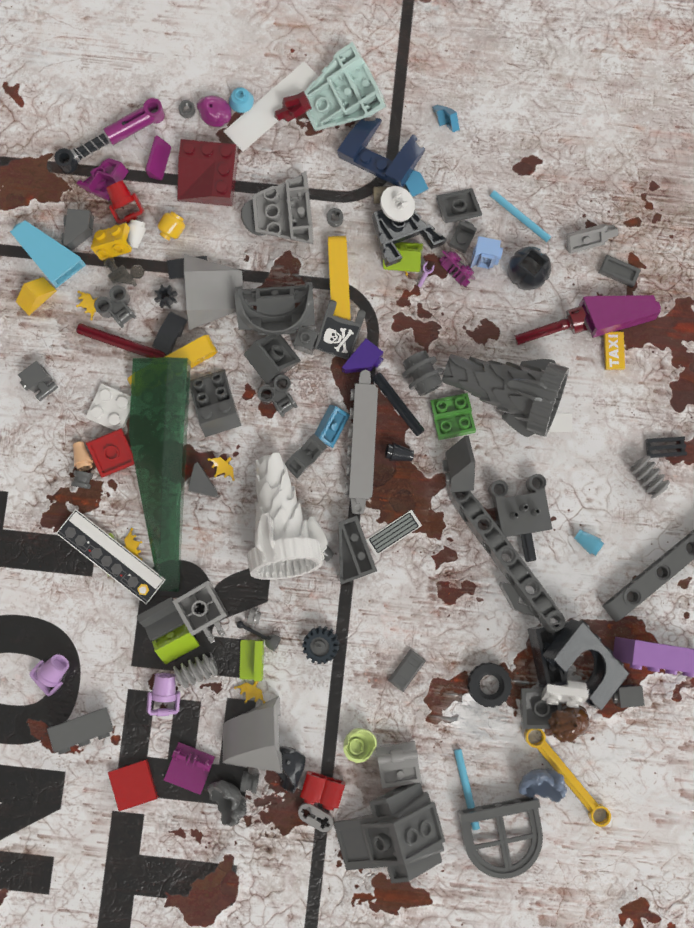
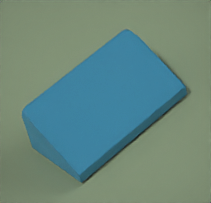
[315,405,350,448]

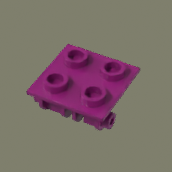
[439,250,476,287]
[164,742,215,795]

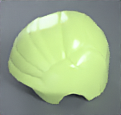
[343,728,377,763]

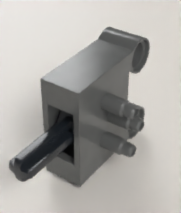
[488,474,552,562]

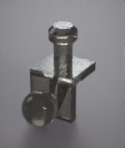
[104,257,144,287]

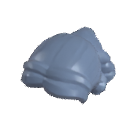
[518,768,567,802]

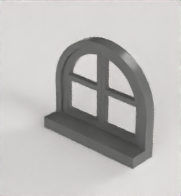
[457,796,543,879]

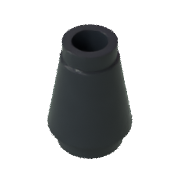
[385,442,414,462]

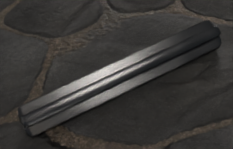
[373,372,424,436]

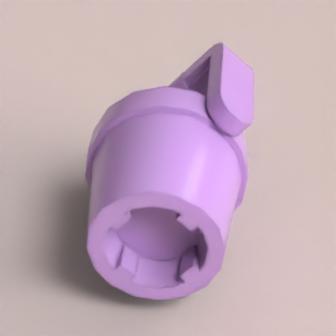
[29,654,69,696]
[146,673,180,717]

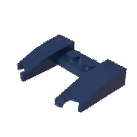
[337,118,425,188]

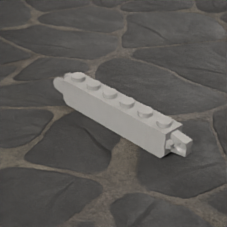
[345,369,378,514]

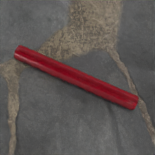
[76,323,166,361]

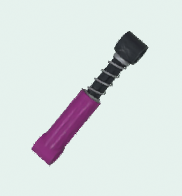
[54,98,165,173]

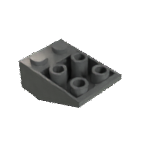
[188,370,242,437]

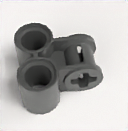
[94,285,136,328]
[258,375,298,417]

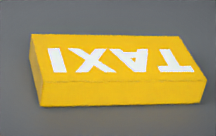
[603,332,625,370]

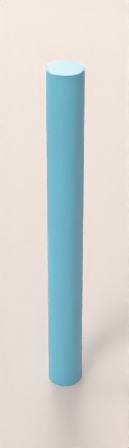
[490,190,551,242]
[454,748,480,830]

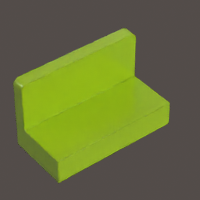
[383,242,423,272]
[152,624,199,664]
[239,640,264,681]

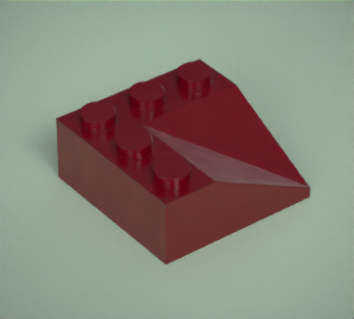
[177,139,239,206]

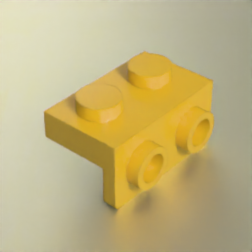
[90,223,132,260]

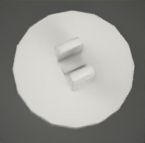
[380,186,415,222]

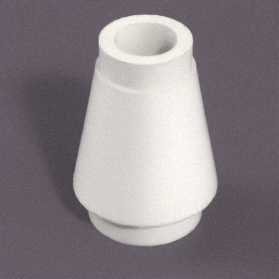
[127,220,146,249]

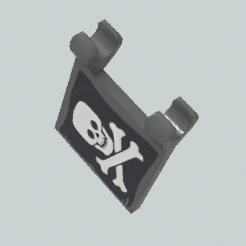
[314,300,366,360]

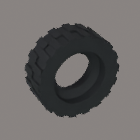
[467,662,512,708]

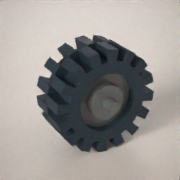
[302,626,340,665]

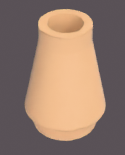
[72,442,93,471]

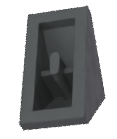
[188,462,220,498]

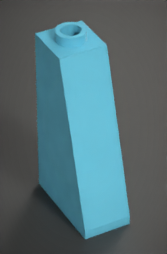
[10,220,86,288]

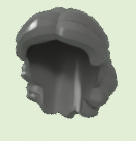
[208,780,247,827]

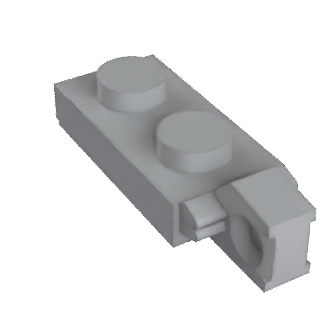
[566,224,618,253]

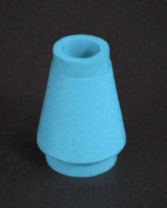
[574,529,604,556]

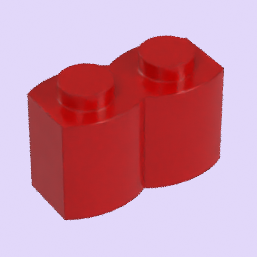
[300,771,346,810]

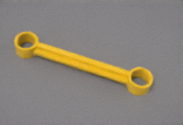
[524,729,611,827]

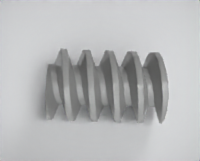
[629,455,670,499]
[173,652,218,688]

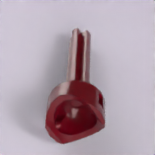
[514,306,588,345]

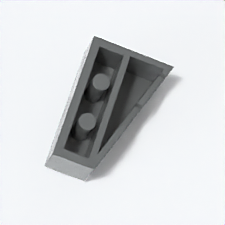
[339,516,377,585]
[46,707,114,755]

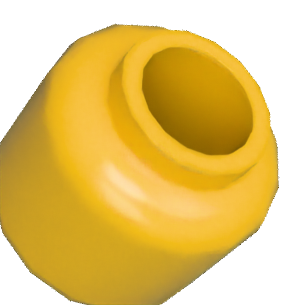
[157,211,185,240]

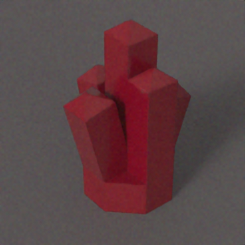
[275,91,312,122]

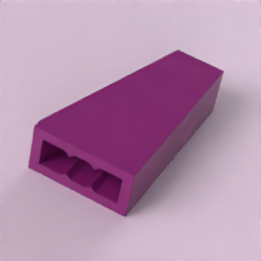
[579,295,661,338]

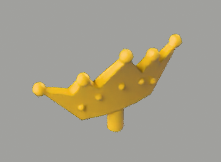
[76,291,99,320]
[207,457,235,481]
[124,528,143,561]
[234,681,265,703]

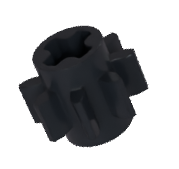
[154,285,178,309]

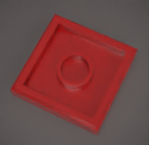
[86,428,138,478]
[108,759,158,811]

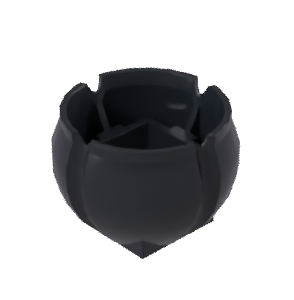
[508,246,551,290]

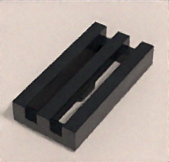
[645,436,687,458]

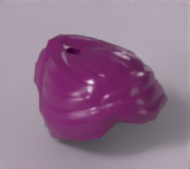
[196,96,231,127]

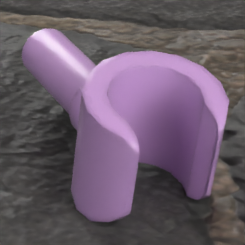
[417,261,435,287]

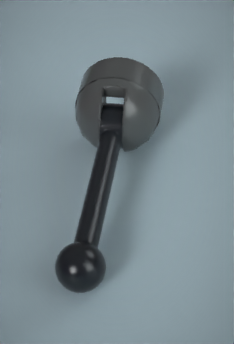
[236,621,281,651]

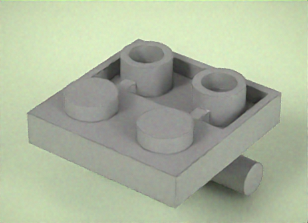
[376,741,421,789]

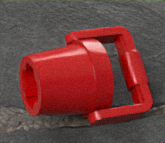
[106,180,144,224]

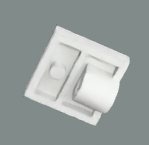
[541,680,589,708]

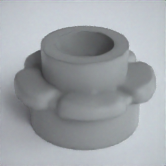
[247,608,261,627]

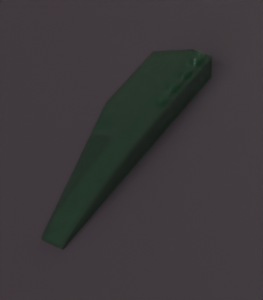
[129,357,191,592]

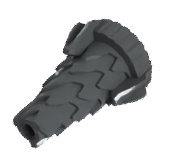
[442,354,569,437]

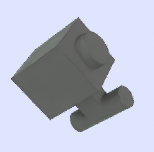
[18,361,59,401]

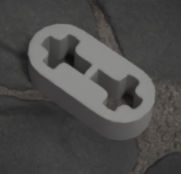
[298,802,333,832]

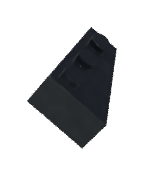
[527,621,569,688]

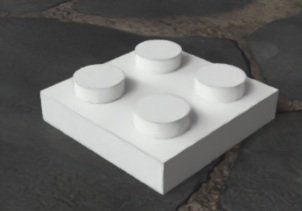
[85,383,137,431]

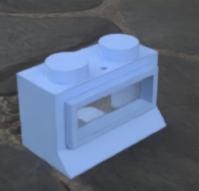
[470,236,503,269]

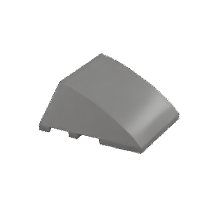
[252,171,313,244]
[184,254,243,330]
[223,696,282,774]

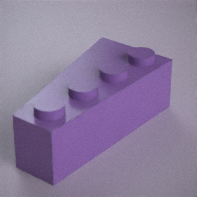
[613,637,694,677]

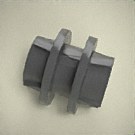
[402,350,444,396]

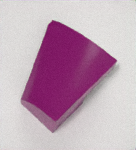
[76,158,129,201]

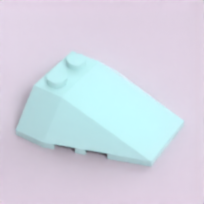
[305,42,386,131]

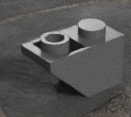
[61,209,94,251]

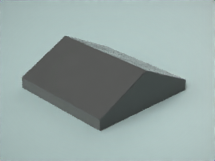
[437,188,482,223]
[520,688,562,729]

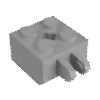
[172,581,229,643]

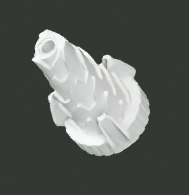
[247,453,328,580]

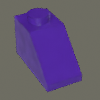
[342,338,384,374]

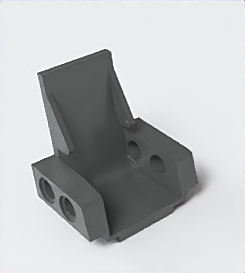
[334,782,446,883]

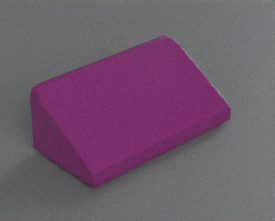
[145,136,171,180]

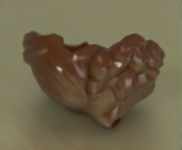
[548,706,590,743]

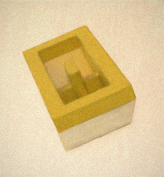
[16,277,57,316]

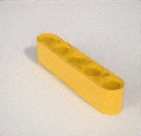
[328,236,351,321]
[127,335,218,397]

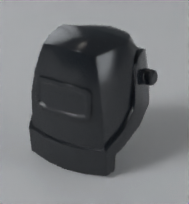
[277,746,306,794]

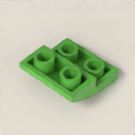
[430,393,476,440]

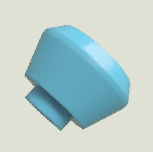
[229,87,254,113]

